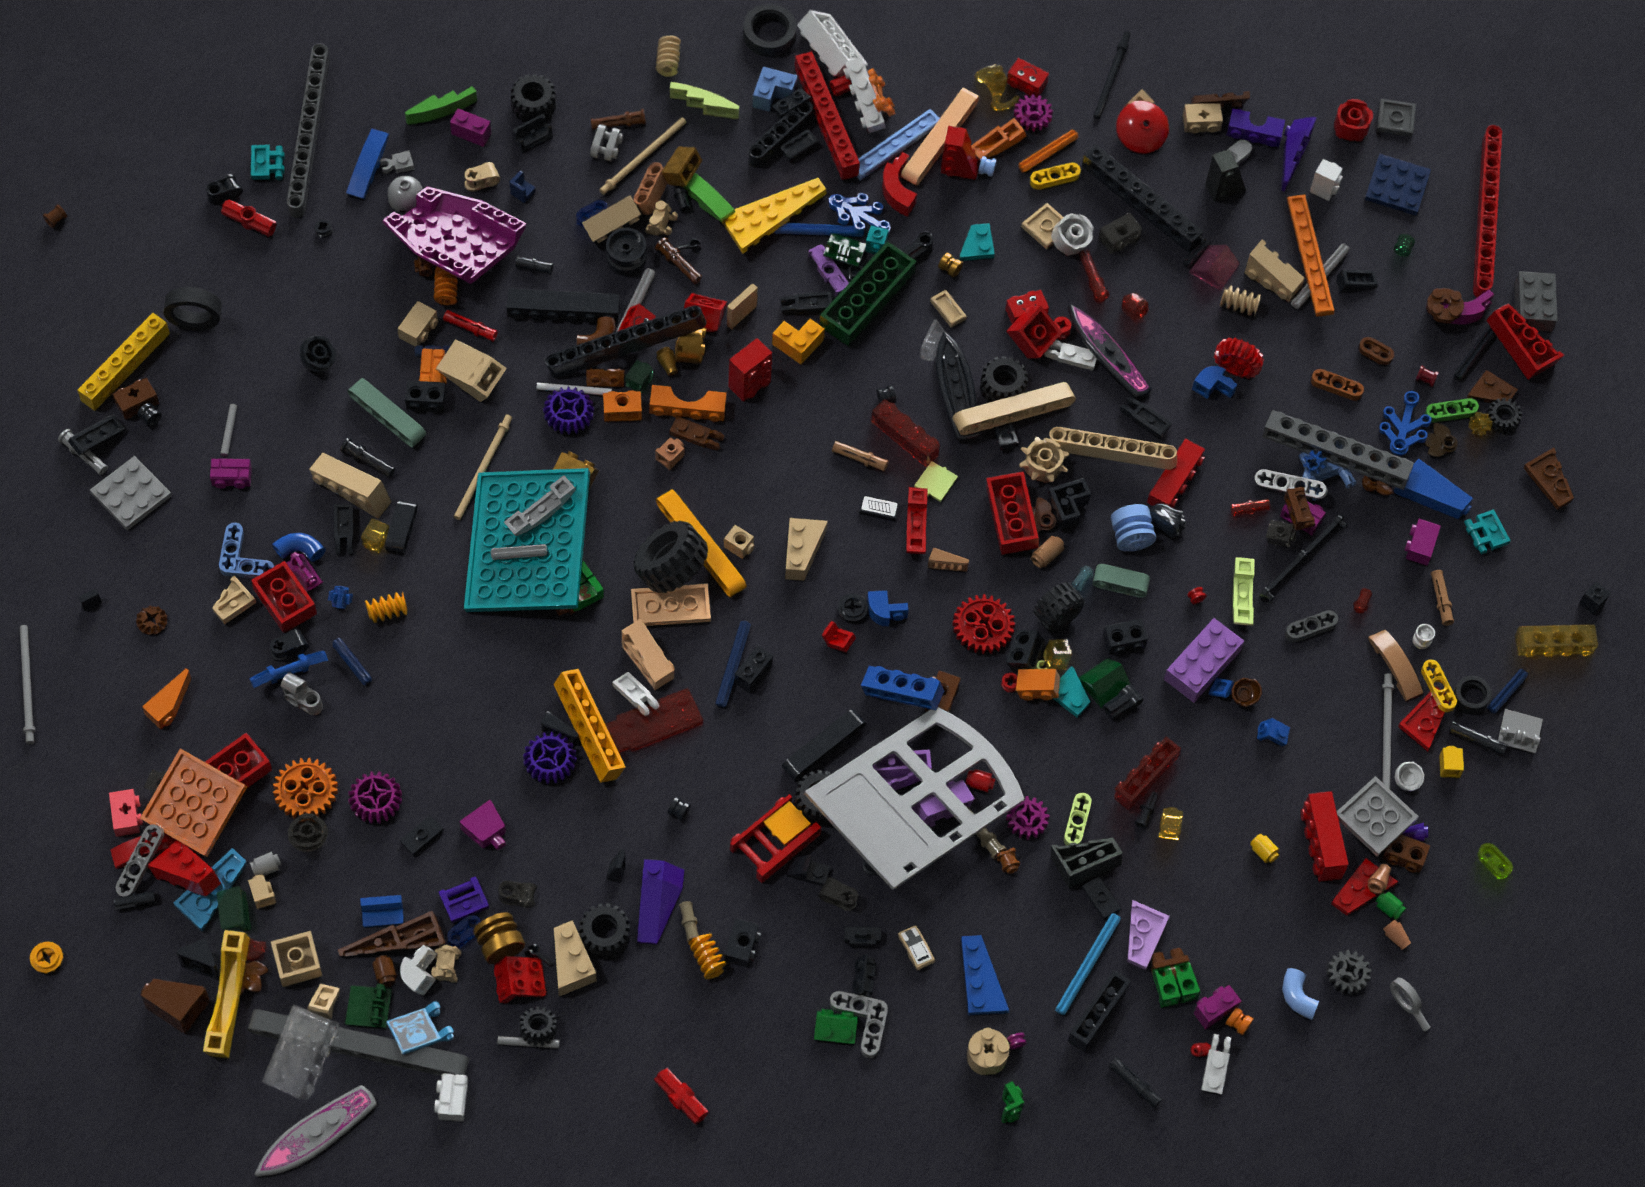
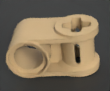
[464,162,501,192]

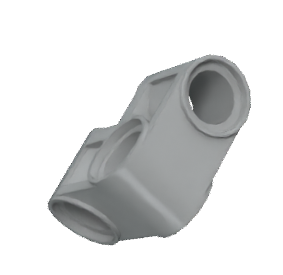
[281,672,323,715]

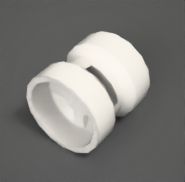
[1412,624,1435,649]

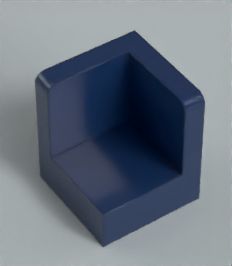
[509,171,536,203]

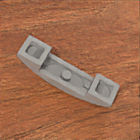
[504,475,576,536]

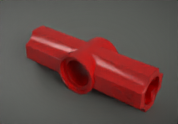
[221,199,277,236]
[654,1068,709,1125]

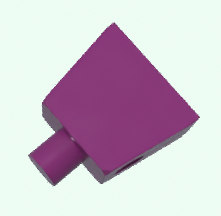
[459,800,506,850]

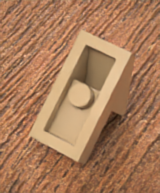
[308,984,340,1019]

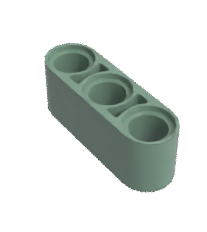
[1092,564,1150,598]

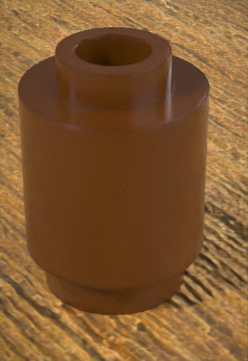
[372,955,397,987]

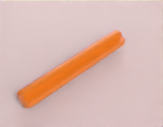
[1019,130,1078,172]

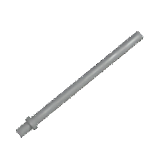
[20,625,36,744]
[1382,673,1394,789]

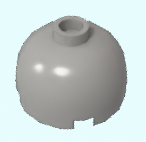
[388,176,423,213]

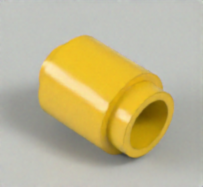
[1250,834,1279,863]

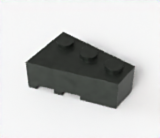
[1205,150,1247,202]
[1051,838,1123,888]

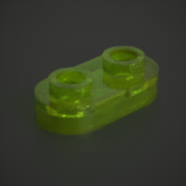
[1478,843,1513,879]

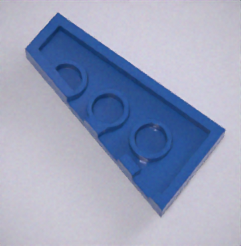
[961,935,1009,1015]

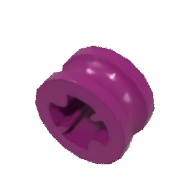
[1007,1033,1027,1049]

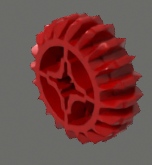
[1214,338,1264,379]

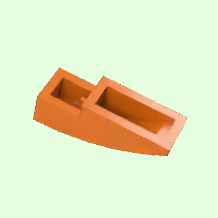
[971,118,1027,161]

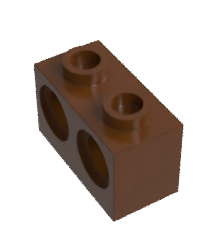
[1382,835,1430,873]

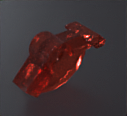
[246,938,266,961]

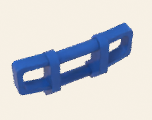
[249,651,328,688]

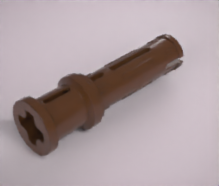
[591,109,646,130]
[655,237,702,284]

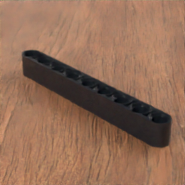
[545,306,707,378]

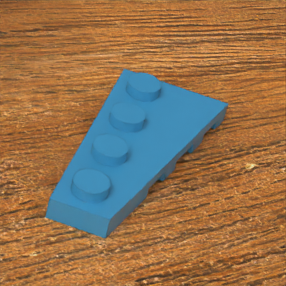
[173,848,247,931]

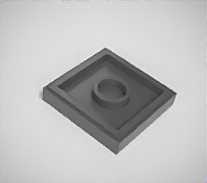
[1377,99,1416,137]

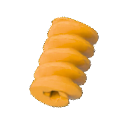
[365,591,407,623]
[688,934,726,979]

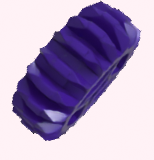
[543,386,594,435]
[523,732,577,784]

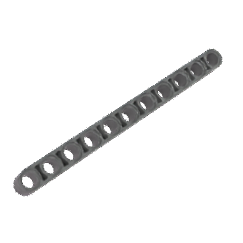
[287,43,329,218]
[248,1009,469,1076]

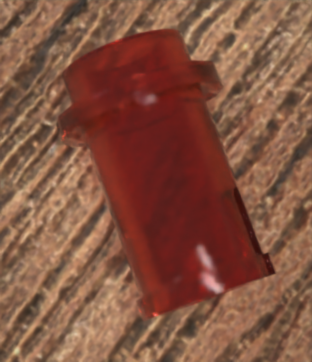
[1353,588,1373,613]

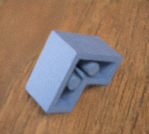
[753,67,797,112]

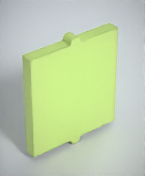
[914,461,958,502]

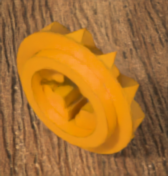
[30,942,63,974]

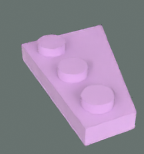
[1127,900,1169,970]

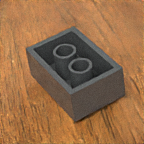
[1514,271,1557,332]

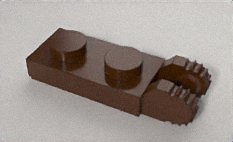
[670,416,725,450]

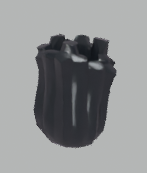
[1150,503,1186,538]

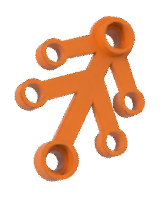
[868,68,895,117]

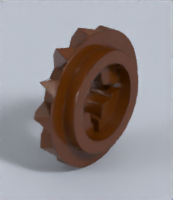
[136,605,168,635]

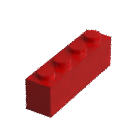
[1147,438,1205,508]

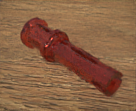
[1079,250,1110,302]

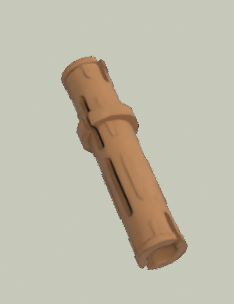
[832,441,889,471]
[1431,570,1454,626]

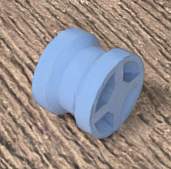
[978,156,997,177]

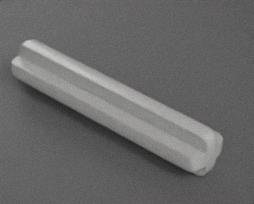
[491,544,548,560]

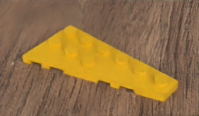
[722,178,826,254]

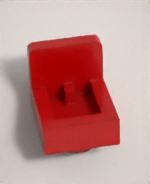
[822,621,856,652]

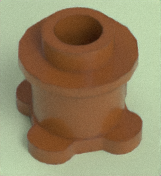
[996,848,1021,874]

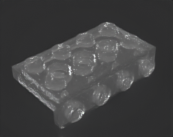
[262,1005,339,1100]

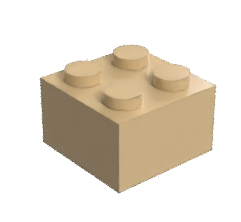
[271,931,322,987]

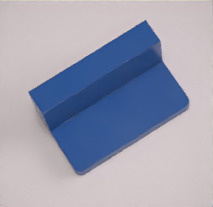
[360,895,404,928]

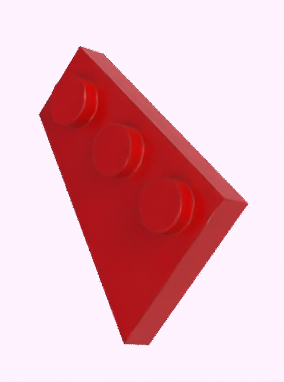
[1398,686,1449,751]
[1331,859,1398,916]

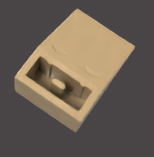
[436,340,507,402]

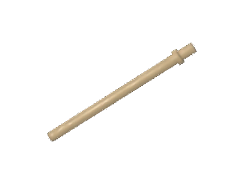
[599,118,686,195]
[454,415,513,520]

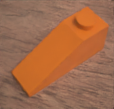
[142,668,191,730]

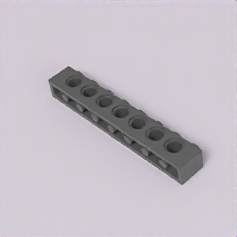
[1262,410,1414,490]

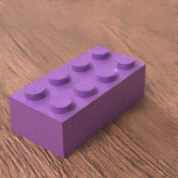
[1164,618,1244,703]

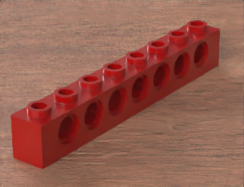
[795,52,860,180]

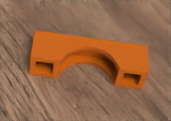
[650,385,727,422]

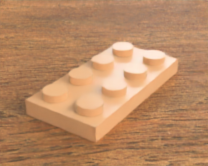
[631,584,711,626]

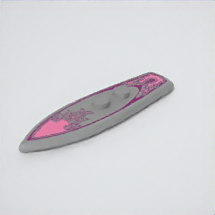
[255,1085,377,1177]

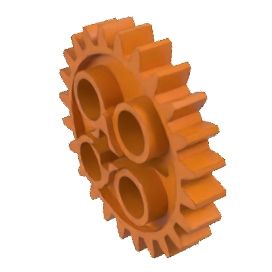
[273,758,338,820]

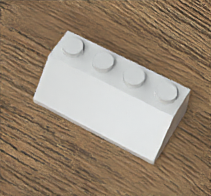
[797,10,868,77]

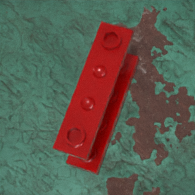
[730,794,821,883]

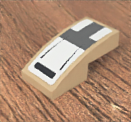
[898,925,935,970]

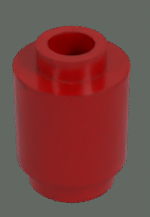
[965,769,996,793]

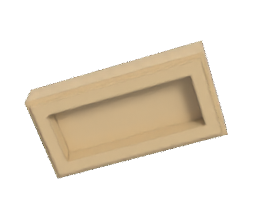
[930,290,967,328]

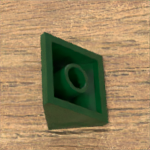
[1079,658,1130,708]

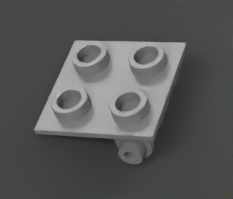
[1498,709,1543,754]

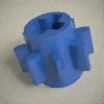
[1303,450,1327,474]
[328,586,353,608]

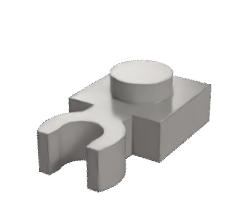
[380,151,414,174]

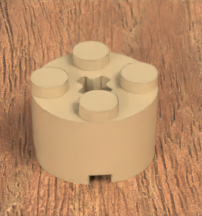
[967,1028,1010,1075]

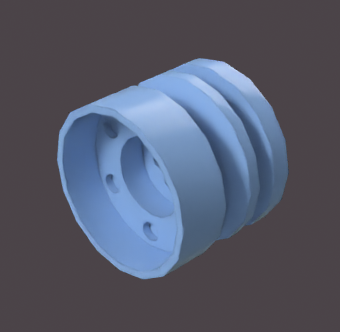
[1110,504,1156,551]

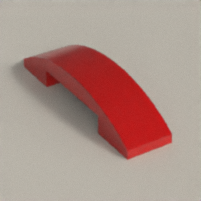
[906,487,928,554]
[111,832,189,869]

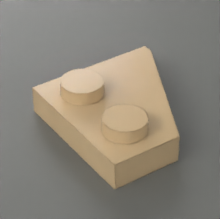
[212,576,256,624]

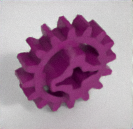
[1014,94,1053,132]
[1006,796,1049,839]

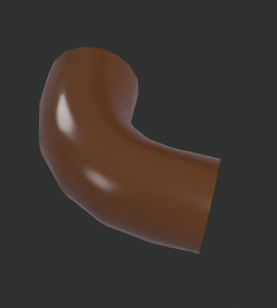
[577,317,616,345]

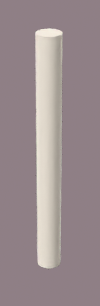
[537,382,612,395]

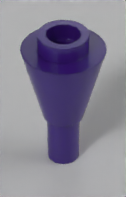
[1401,822,1428,842]

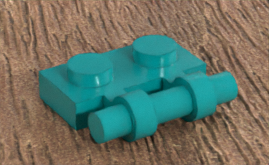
[251,145,285,180]
[1464,509,1510,554]

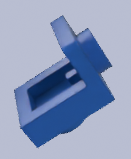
[1257,718,1290,746]

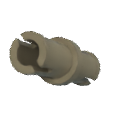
[679,901,699,943]

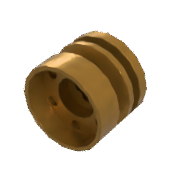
[473,912,525,964]

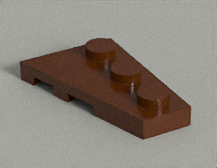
[1191,91,1250,108]
[1523,448,1574,510]

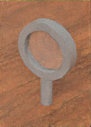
[1390,977,1430,1031]

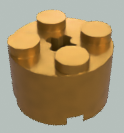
[675,328,706,364]

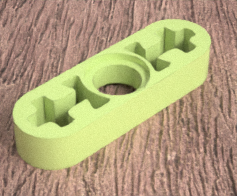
[1064,793,1092,846]

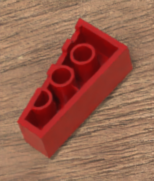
[1486,303,1564,380]

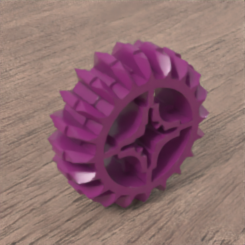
[348,771,402,824]

